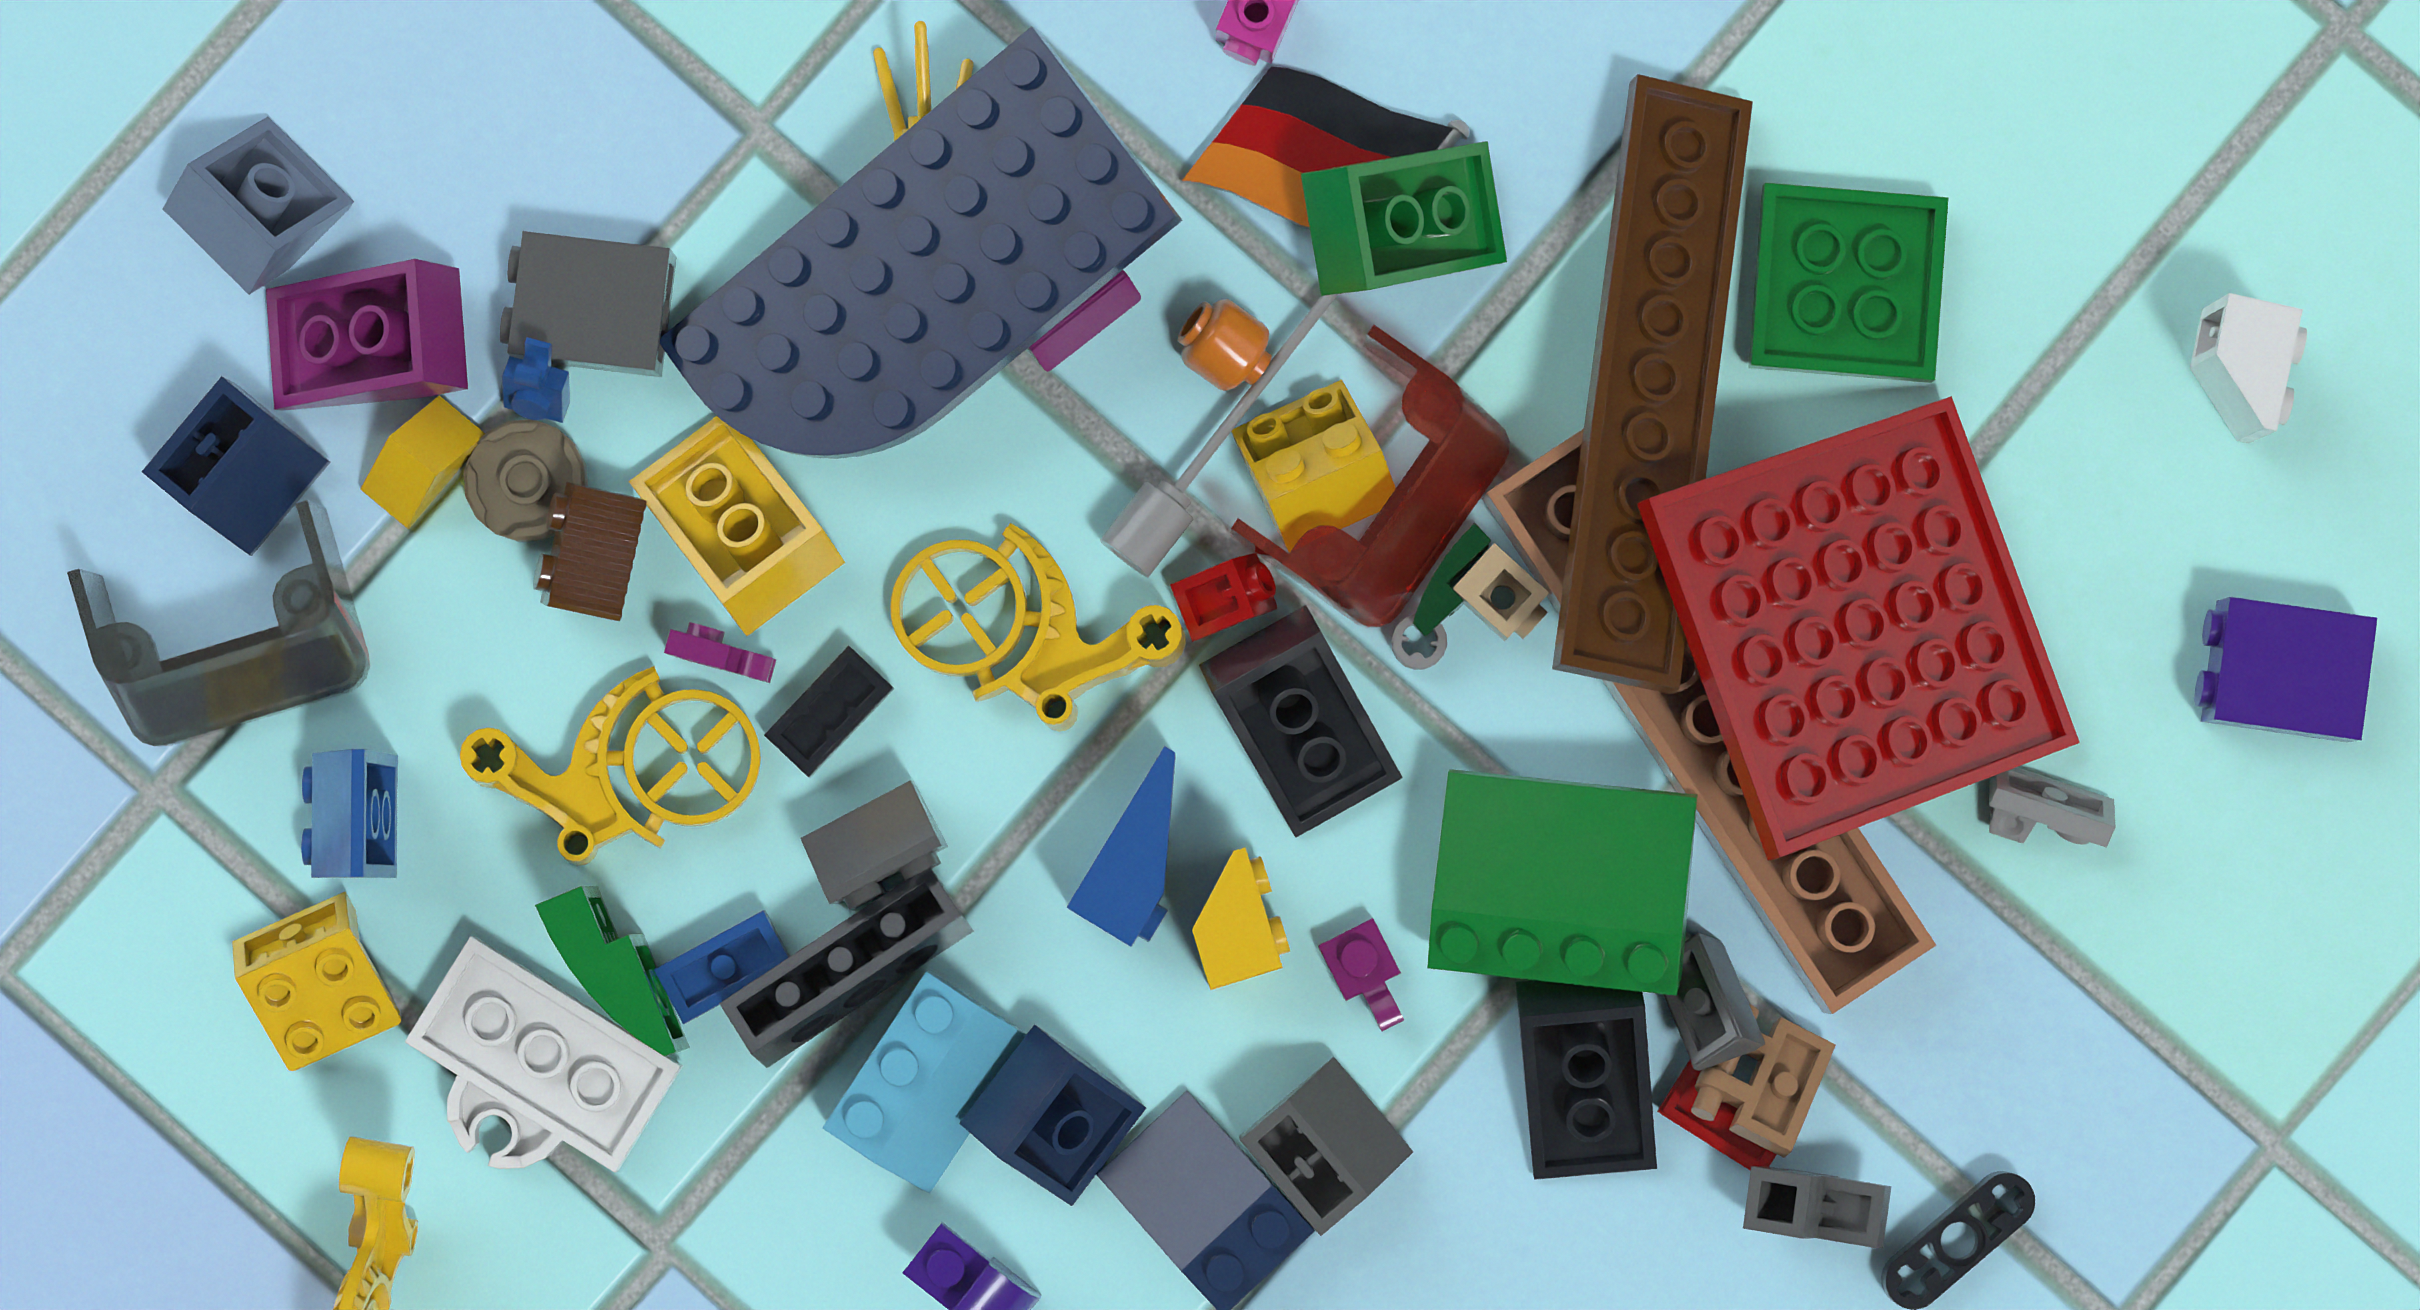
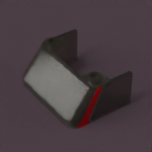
[67,500,370,747]

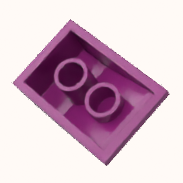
[266,259,468,411]

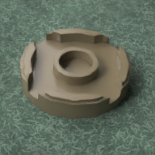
[464,419,588,542]

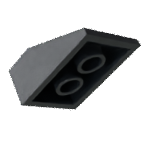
[1199,605,1403,838]
[1515,980,1657,1180]

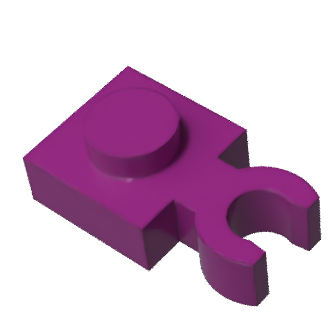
[664,622,777,683]

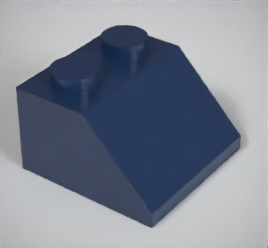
[959,1024,1146,1206]

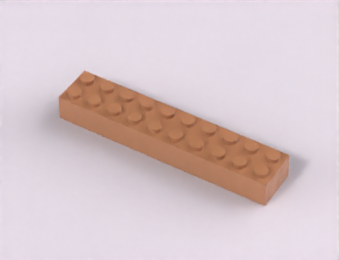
[1482,429,1936,1014]

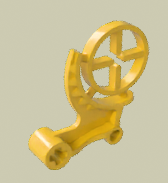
[890,523,1186,732]
[460,666,761,866]
[333,1136,418,1310]

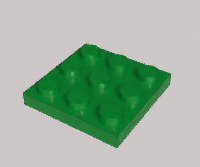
[1748,183,1949,383]

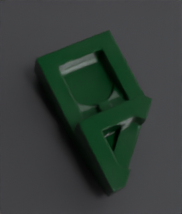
[1413,522,1492,637]

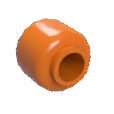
[1177,299,1272,391]

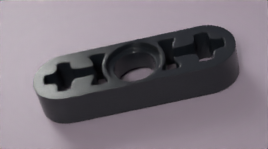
[1881,1171,2035,1310]

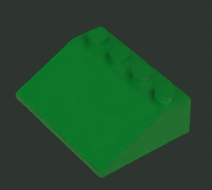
[1427,769,1698,996]

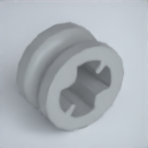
[1391,614,1447,670]

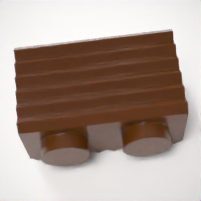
[533,482,646,621]

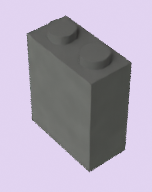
[500,231,677,377]

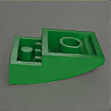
[535,886,690,1057]

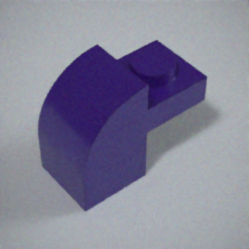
[902,1222,1042,1310]

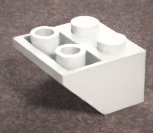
[2190,293,2307,443]

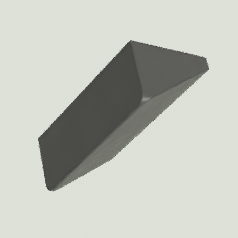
[1663,933,1765,1071]

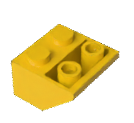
[1231,380,1401,553]
[1192,847,1291,990]

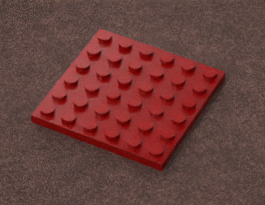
[1637,396,2080,861]

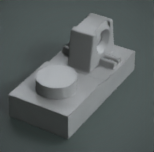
[1989,767,2116,848]

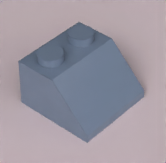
[162,117,354,295]

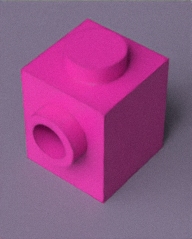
[1216,0,1299,66]

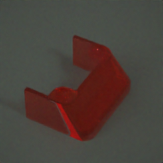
[1230,324,1510,628]

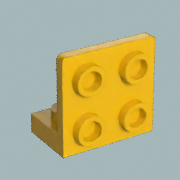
[232,891,401,1071]

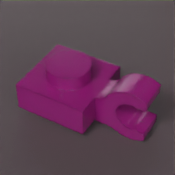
[1318,918,1404,1032]

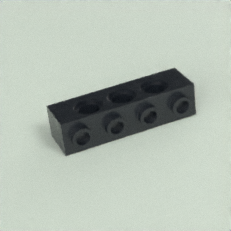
[719,867,974,1068]

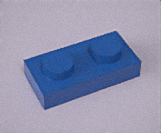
[654,910,790,1024]

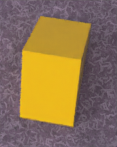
[360,395,486,529]

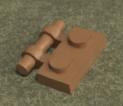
[1691,1004,1836,1158]

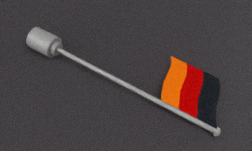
[1100,66,1469,578]

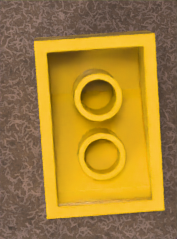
[628,416,845,636]

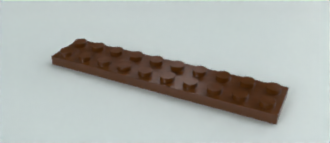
[1552,74,1753,694]

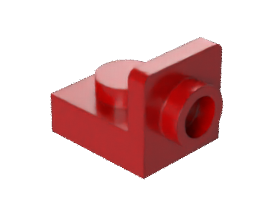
[1170,553,1277,642]

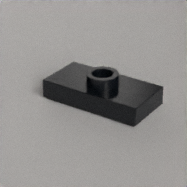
[764,645,895,778]

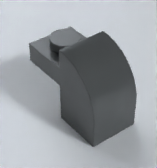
[1743,1166,1892,1248]

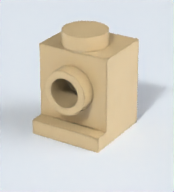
[1453,543,1549,641]

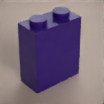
[2194,597,2378,743]

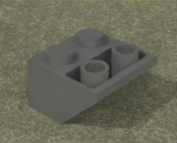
[800,780,948,910]
[1239,1056,1413,1236]

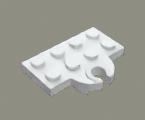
[405,936,683,1172]

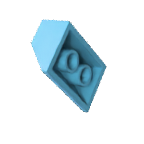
[822,970,1027,1194]

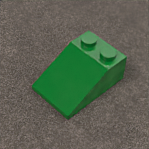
[1301,141,1507,296]

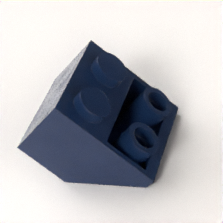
[141,376,331,556]

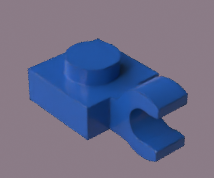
[502,337,570,423]

